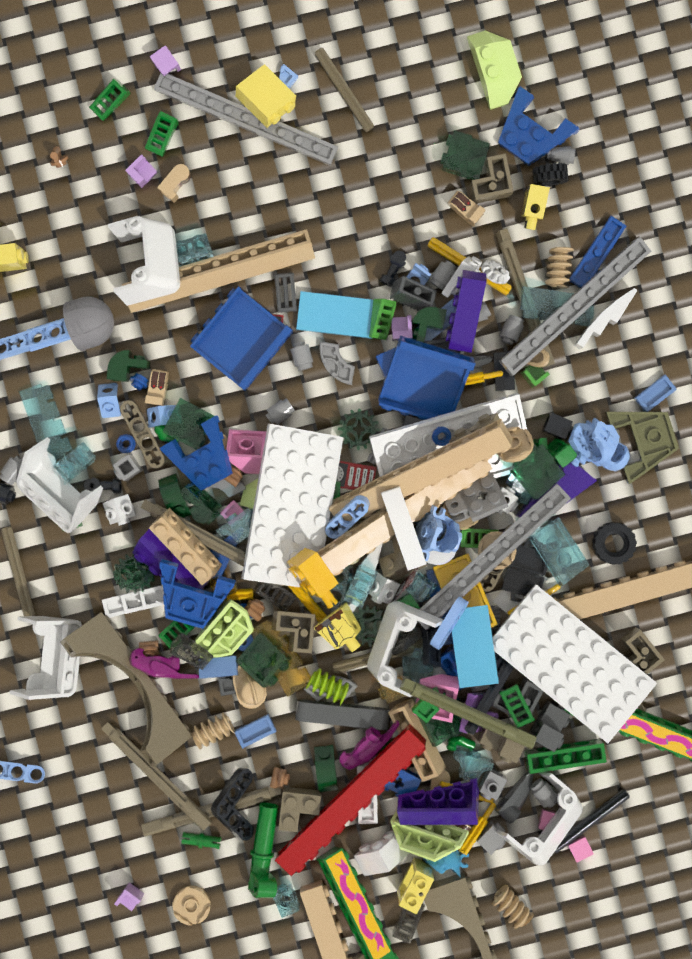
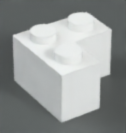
[354,830,409,876]

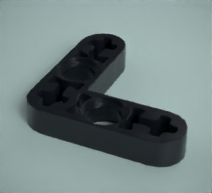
[211,768,254,841]

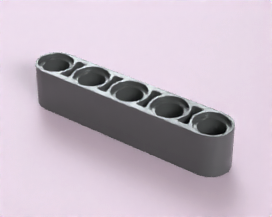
[295,699,390,730]

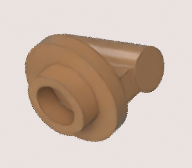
[50,146,68,168]
[224,465,243,487]
[244,599,265,621]
[139,640,159,657]
[270,767,290,789]

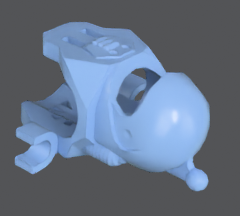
[569,418,630,471]
[413,505,462,561]

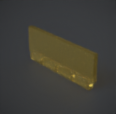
[251,619,311,697]

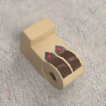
[157,164,191,203]
[447,191,486,227]
[145,369,169,406]

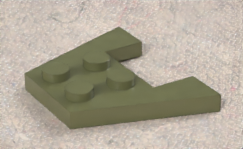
[606,412,679,484]

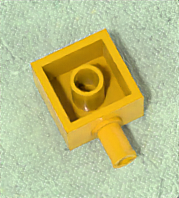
[287,548,339,609]

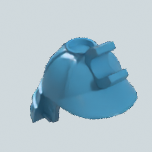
[421,850,469,878]

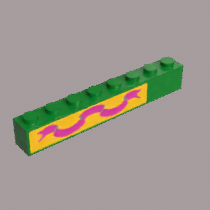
[564,708,692,762]
[317,846,399,959]

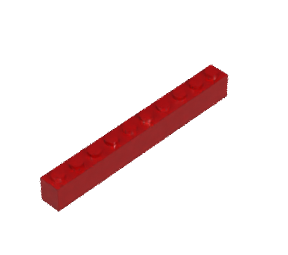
[275,724,426,876]

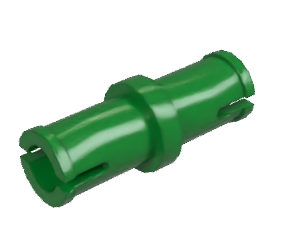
[181,832,222,849]

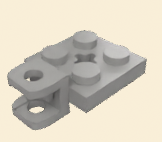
[445,473,509,522]

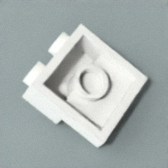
[441,256,482,298]

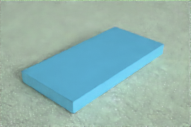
[296,291,373,339]
[452,605,499,688]

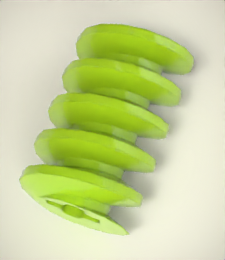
[306,668,349,706]

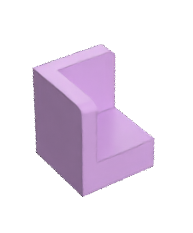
[150,46,181,76]
[125,155,157,188]
[391,315,412,341]
[114,882,144,911]

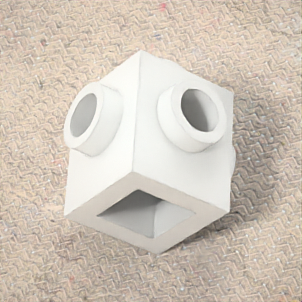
[498,486,519,514]
[103,494,136,526]
[366,571,400,604]

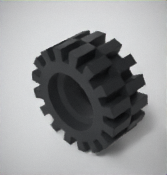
[532,163,569,186]

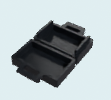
[501,539,551,602]

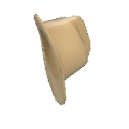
[233,663,267,709]

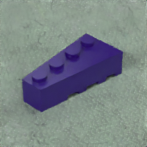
[445,270,487,353]
[516,462,597,518]
[132,529,209,590]
[397,778,479,825]

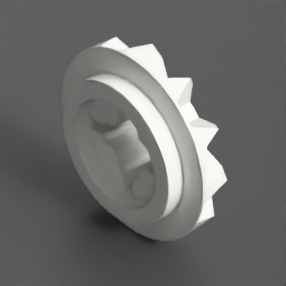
[481,260,510,284]

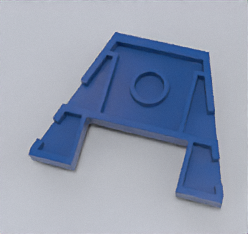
[498,86,579,166]
[160,415,233,491]
[159,559,236,629]

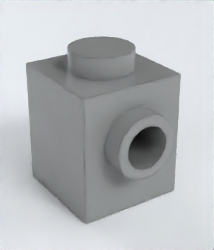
[113,454,143,481]
[478,767,507,800]
[477,820,506,855]

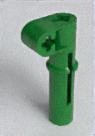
[248,802,279,898]

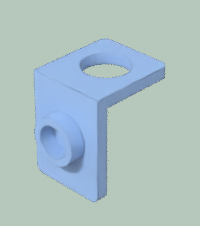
[407,263,431,285]
[97,383,121,418]
[147,405,182,428]

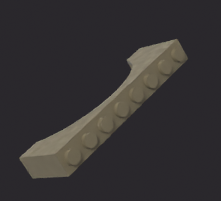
[60,612,192,767]
[422,872,497,959]

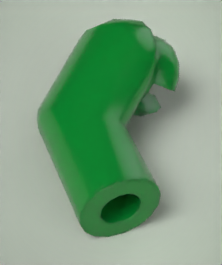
[154,425,179,443]
[446,736,476,751]

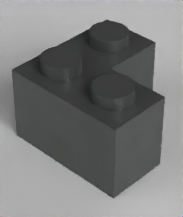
[492,677,544,720]
[529,700,570,752]

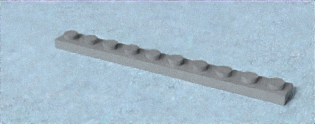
[154,73,338,166]
[499,237,652,376]
[418,484,571,630]

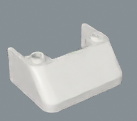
[108,216,180,306]
[16,437,103,533]
[367,601,444,697]
[10,616,82,700]
[496,772,583,866]

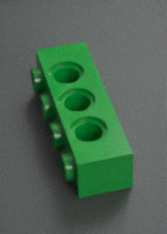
[524,739,607,774]

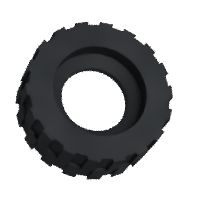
[592,522,637,565]

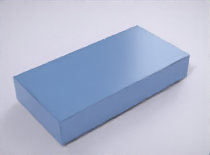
[634,374,677,412]
[198,656,238,679]
[235,713,277,748]

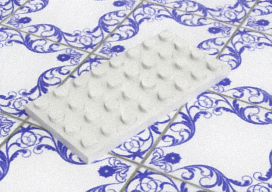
[369,393,535,478]
[242,424,343,587]
[492,584,657,743]

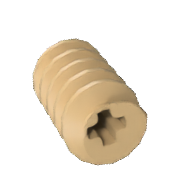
[545,247,574,289]
[192,712,236,750]
[492,885,534,929]

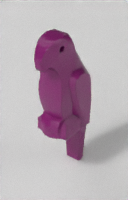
[129,648,199,679]
[340,720,399,770]

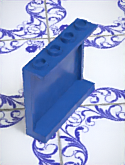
[190,286,293,391]
[378,335,476,420]

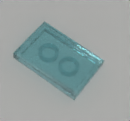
[529,517,589,586]

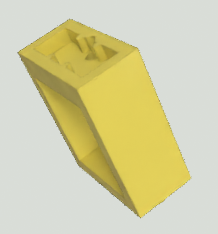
[397,857,434,914]

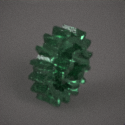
[338,409,380,450]
[113,554,155,594]
[353,604,384,647]

